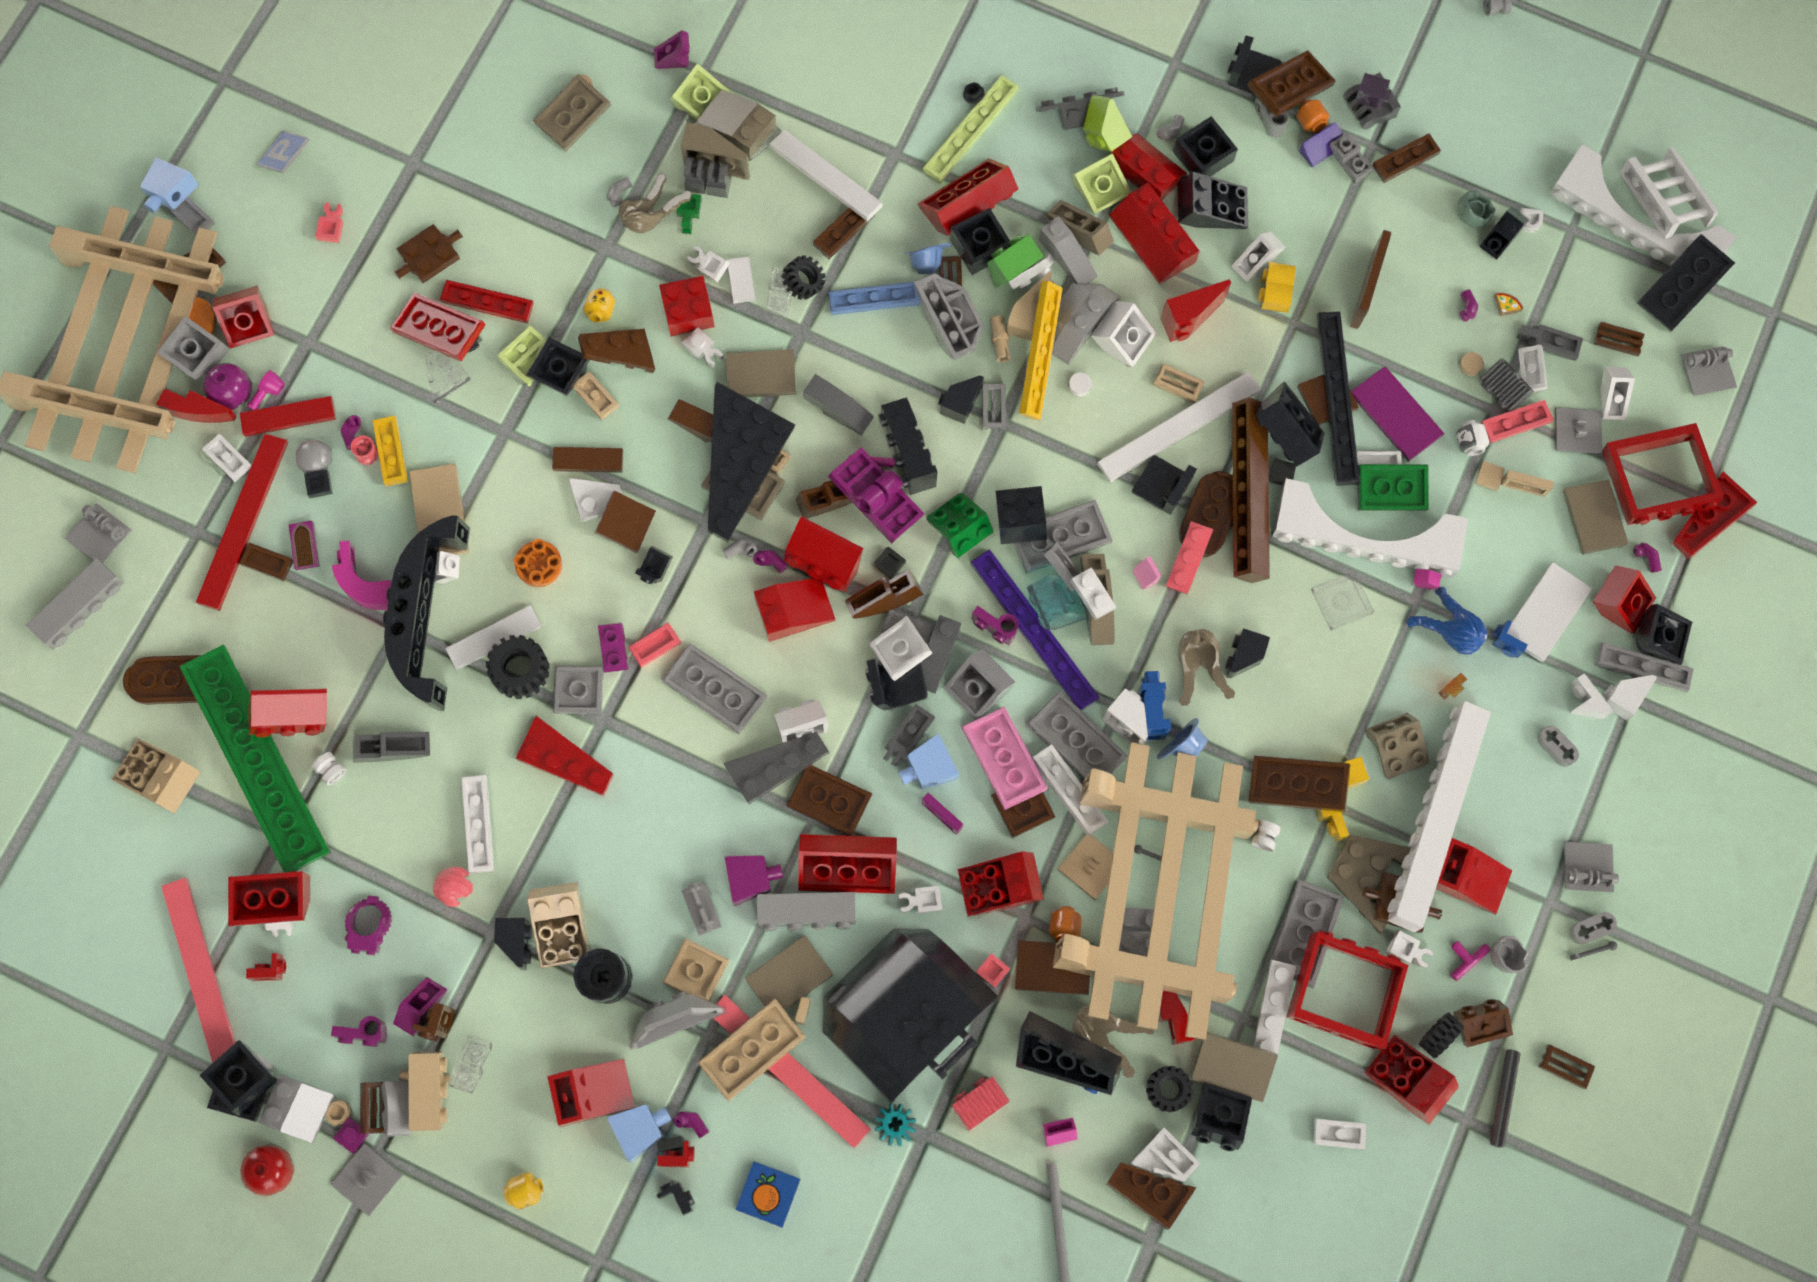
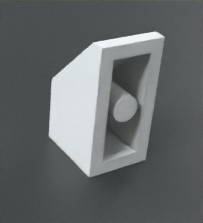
[1232,231,1285,282]
[1600,367,1635,420]
[1603,675,1657,720]

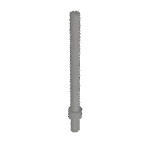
[1047,1164,1070,1282]

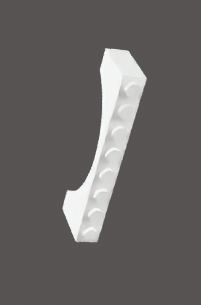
[1549,144,1737,266]
[1272,478,1468,578]

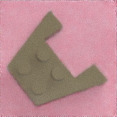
[1327,835,1411,933]

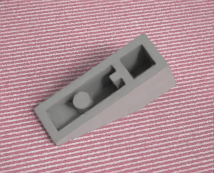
[1039,216,1098,284]

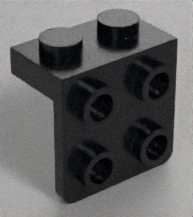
[1227,35,1282,94]
[865,659,928,711]

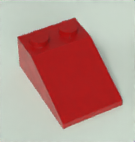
[1160,279,1231,342]
[753,578,836,642]

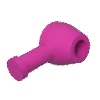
[247,370,285,410]

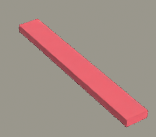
[161,878,236,1063]
[713,995,871,1148]

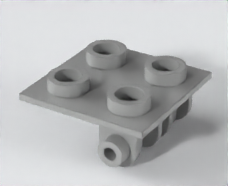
[1681,346,1737,396]
[65,503,132,563]
[1564,842,1619,892]

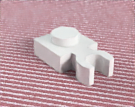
[688,246,730,282]
[682,328,723,368]
[898,885,942,914]
[1386,930,1433,967]

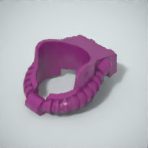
[345,896,392,956]

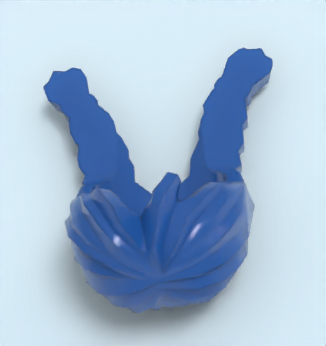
[1406,587,1487,655]

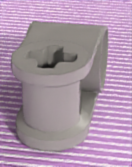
[1255,98,1289,137]

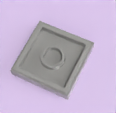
[553,666,604,714]

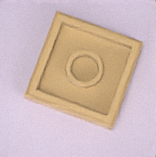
[663,938,729,1000]

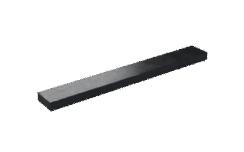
[1316,311,1360,486]

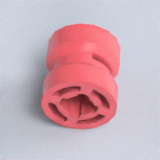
[350,435,379,465]

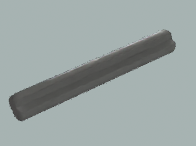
[1490,1049,1521,1148]

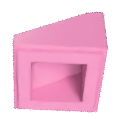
[1133,556,1161,589]

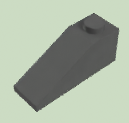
[921,615,962,694]

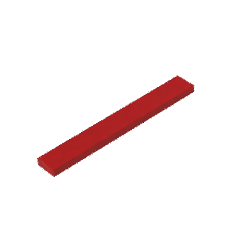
[196,433,289,611]

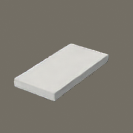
[1507,562,1592,663]

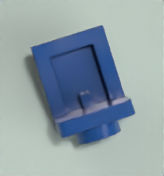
[1492,620,1528,658]

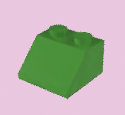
[987,234,1044,288]

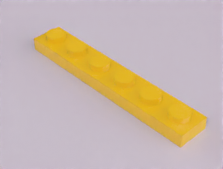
[1019,281,1063,420]

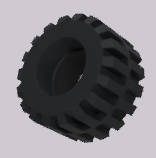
[486,635,550,699]

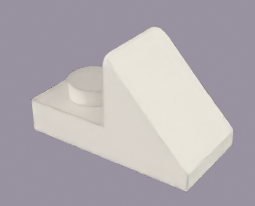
[1570,673,1614,719]

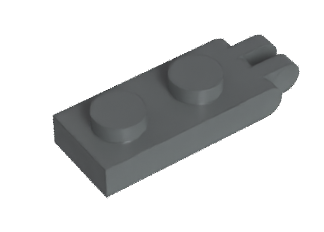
[883,704,935,767]

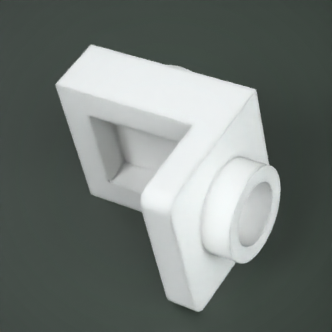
[435,551,460,584]

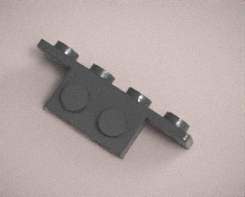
[1036,87,1125,130]

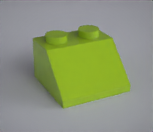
[1083,95,1132,152]

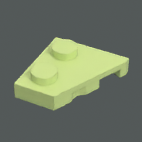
[497,325,546,387]

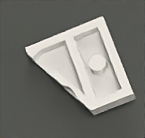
[1009,252,1054,289]
[569,478,622,522]
[1131,1127,1201,1182]

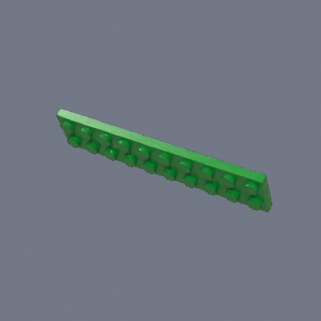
[180,644,332,872]

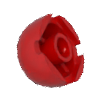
[240,1144,294,1196]

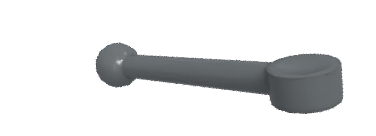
[1134,845,1162,861]
[1569,941,1618,961]

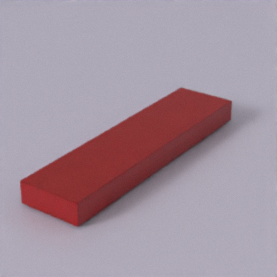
[440,279,534,324]
[240,396,336,437]

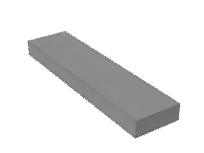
[1595,642,1694,692]

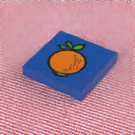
[735,1161,801,1228]

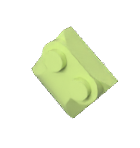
[670,63,732,120]
[1072,154,1131,215]

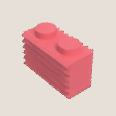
[951,1076,1010,1132]

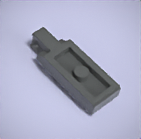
[1516,324,1583,361]

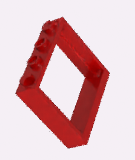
[1602,423,1723,526]
[1286,930,1409,1050]

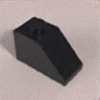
[938,375,984,424]

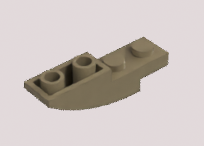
[1080,554,1115,645]

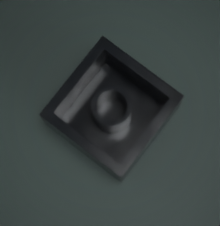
[1172,116,1238,177]
[950,208,1011,275]
[995,486,1047,545]
[199,1040,277,1116]

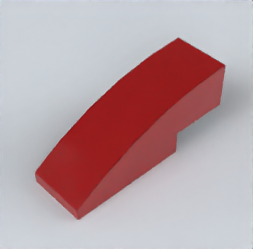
[156,389,237,423]
[1158,991,1196,1045]

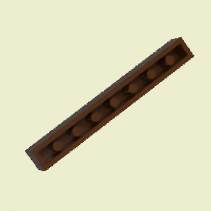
[1232,397,1270,583]

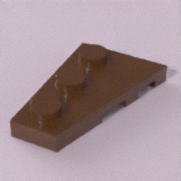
[578,329,655,373]
[1106,1162,1196,1231]

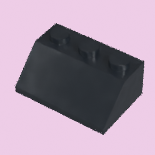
[1256,381,1325,467]

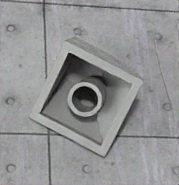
[157,316,230,380]

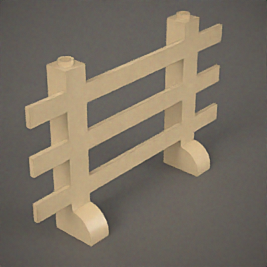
[0,206,224,474]
[1052,742,1258,1040]

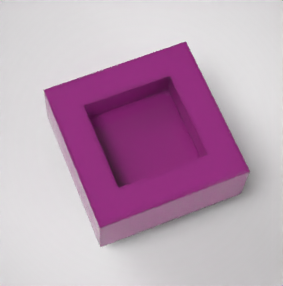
[333,1118,369,1154]

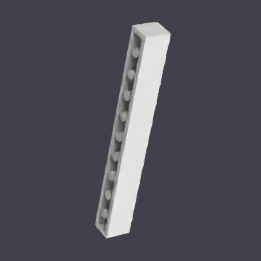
[1387,701,1491,932]

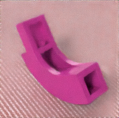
[332,540,392,610]

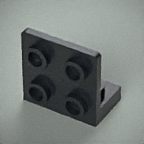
[1132,455,1197,515]

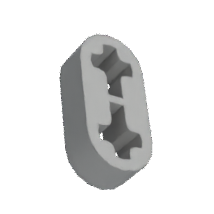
[1537,726,1579,767]
[1570,912,1617,944]

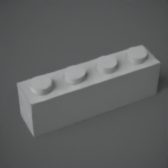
[26,558,124,650]
[757,892,856,931]

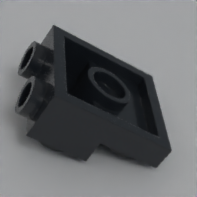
[1190,1083,1252,1151]

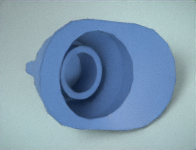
[905,243,952,274]
[1157,718,1208,759]

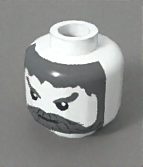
[1456,420,1489,456]

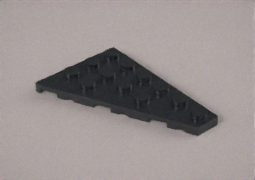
[707,382,795,543]

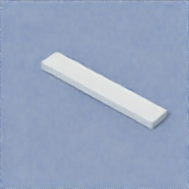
[770,129,883,221]

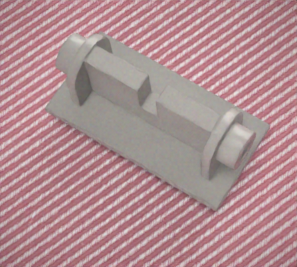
[681,882,721,936]

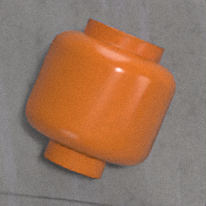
[1296,99,1329,133]
[1049,906,1082,942]

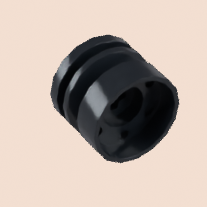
[573,948,633,1004]

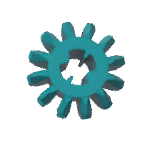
[874,1103,916,1146]

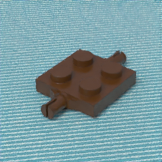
[394,224,463,283]
[1362,872,1442,933]

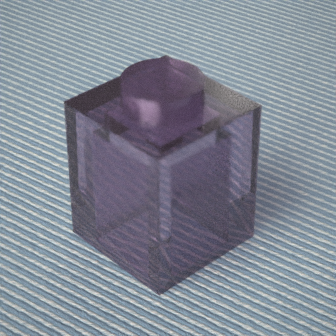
[1355,73,1392,110]

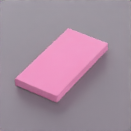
[962,707,1048,810]

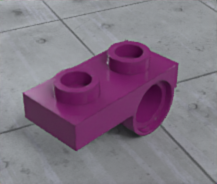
[971,606,1018,646]
[598,622,628,673]
[331,1016,387,1047]

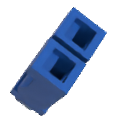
[1137,671,1171,740]

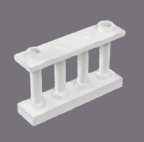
[1620,147,1718,239]

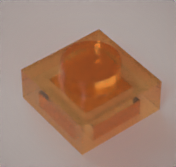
[1438,673,1467,700]

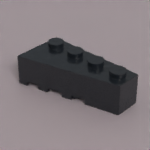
[878,397,938,495]
[1016,1011,1122,1095]

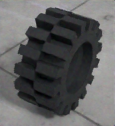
[782,255,826,300]
[1419,1013,1464,1059]
[1146,1066,1193,1112]

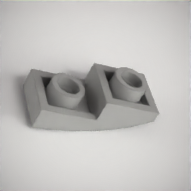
[1329,133,1374,183]
[381,1081,411,1137]

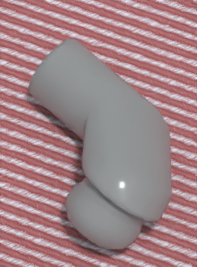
[1157,115,1185,140]

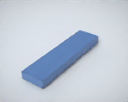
[828,282,920,315]

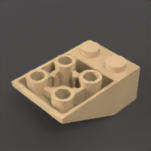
[112,738,201,814]
[527,882,588,968]

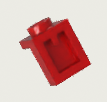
[246,953,287,981]
[657,1141,695,1168]

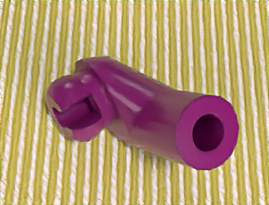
[340,415,361,450]

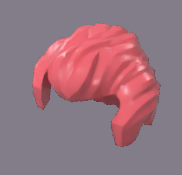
[433,867,473,907]

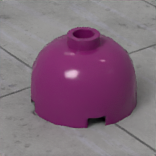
[203,363,252,410]

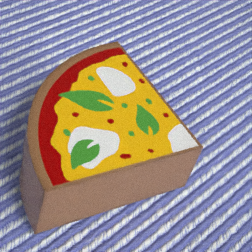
[1494,292,1524,316]

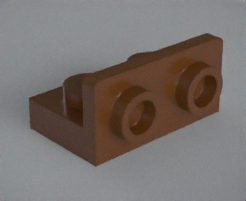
[1453,999,1513,1048]
[412,1002,455,1042]

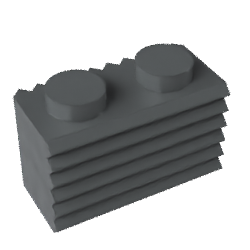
[1480,359,1535,411]

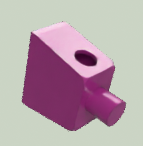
[725,855,783,906]

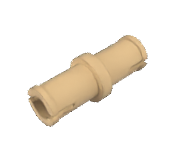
[990,315,1011,363]

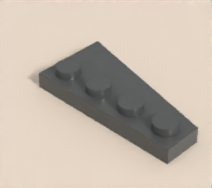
[723,732,830,804]

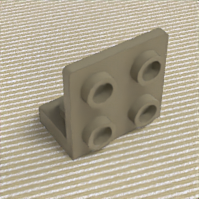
[1364,713,1430,779]

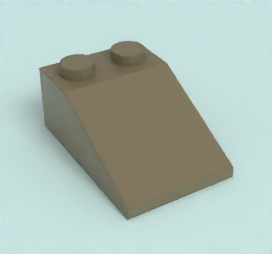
[696,89,776,160]
[681,123,750,180]

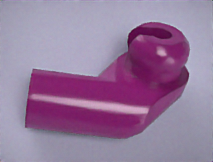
[1459,289,1478,322]
[1633,542,1662,573]
[753,550,788,574]
[673,1111,710,1139]

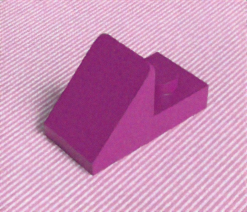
[654,30,690,69]

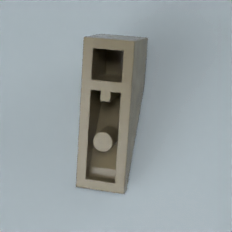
[1046,200,1114,256]

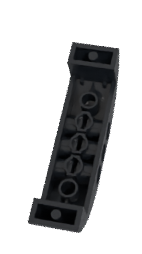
[383,515,470,711]

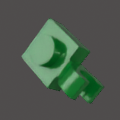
[677,193,702,234]

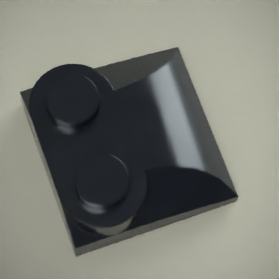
[526,337,590,396]
[1636,604,1692,665]

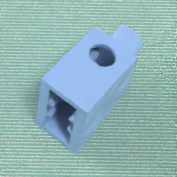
[141,158,199,213]
[898,734,959,789]
[607,1105,672,1162]

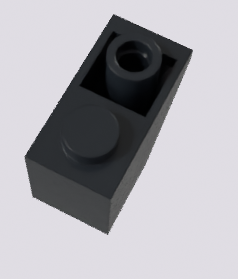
[1479,207,1530,260]
[1225,628,1270,679]
[494,918,532,970]

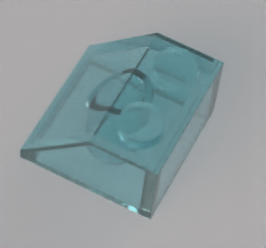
[1026,575,1087,630]

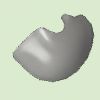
[296,440,332,473]
[1490,936,1528,973]

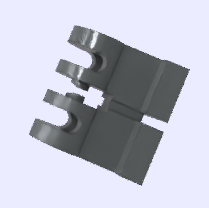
[1343,72,1401,129]
[684,157,732,198]

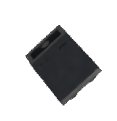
[1177,172,1248,229]

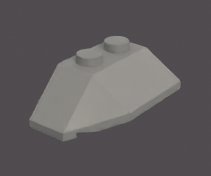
[914,273,984,360]
[1052,284,1120,365]
[629,991,727,1050]

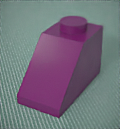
[393,977,447,1037]

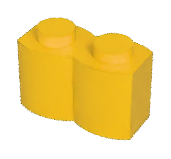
[1258,262,1296,313]

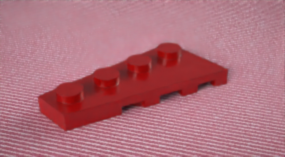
[1672,471,1757,560]
[516,716,614,797]

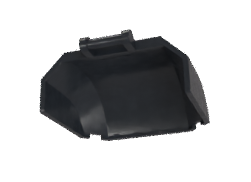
[822,929,998,1104]

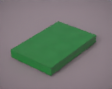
[1358,464,1429,511]

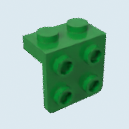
[927,493,994,558]

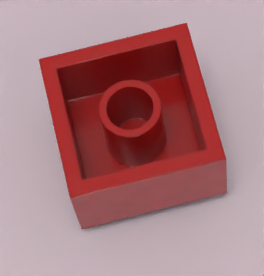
[659,276,715,337]

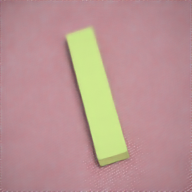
[923,75,1019,183]

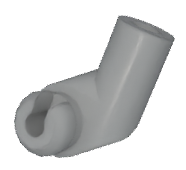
[606,177,632,207]
[722,539,758,560]

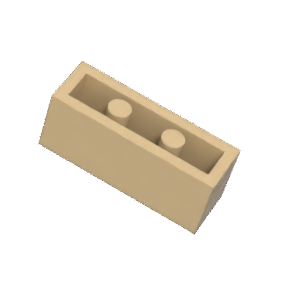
[408,1051,448,1131]

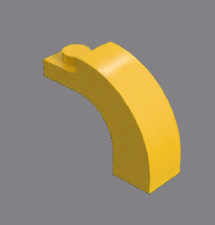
[1316,757,1369,842]

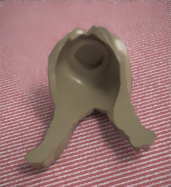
[618,173,692,233]
[1179,629,1235,706]
[1073,1006,1154,1078]

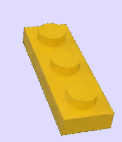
[372,415,409,487]

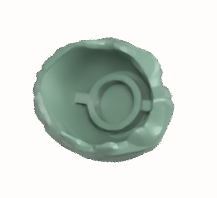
[1457,190,1496,227]

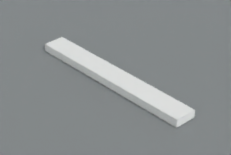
[1097,372,1261,483]

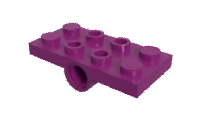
[828,447,925,544]

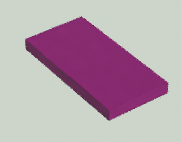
[1351,366,1445,462]

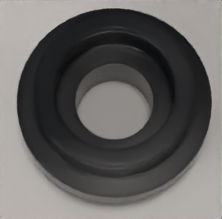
[963,82,985,104]

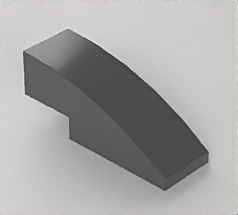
[803,374,874,436]
[353,732,430,763]

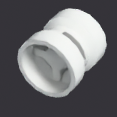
[312,752,346,786]
[1251,820,1281,852]

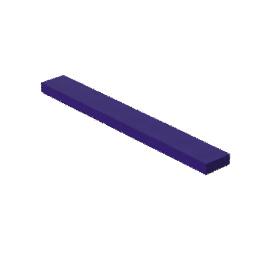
[970,549,1099,711]

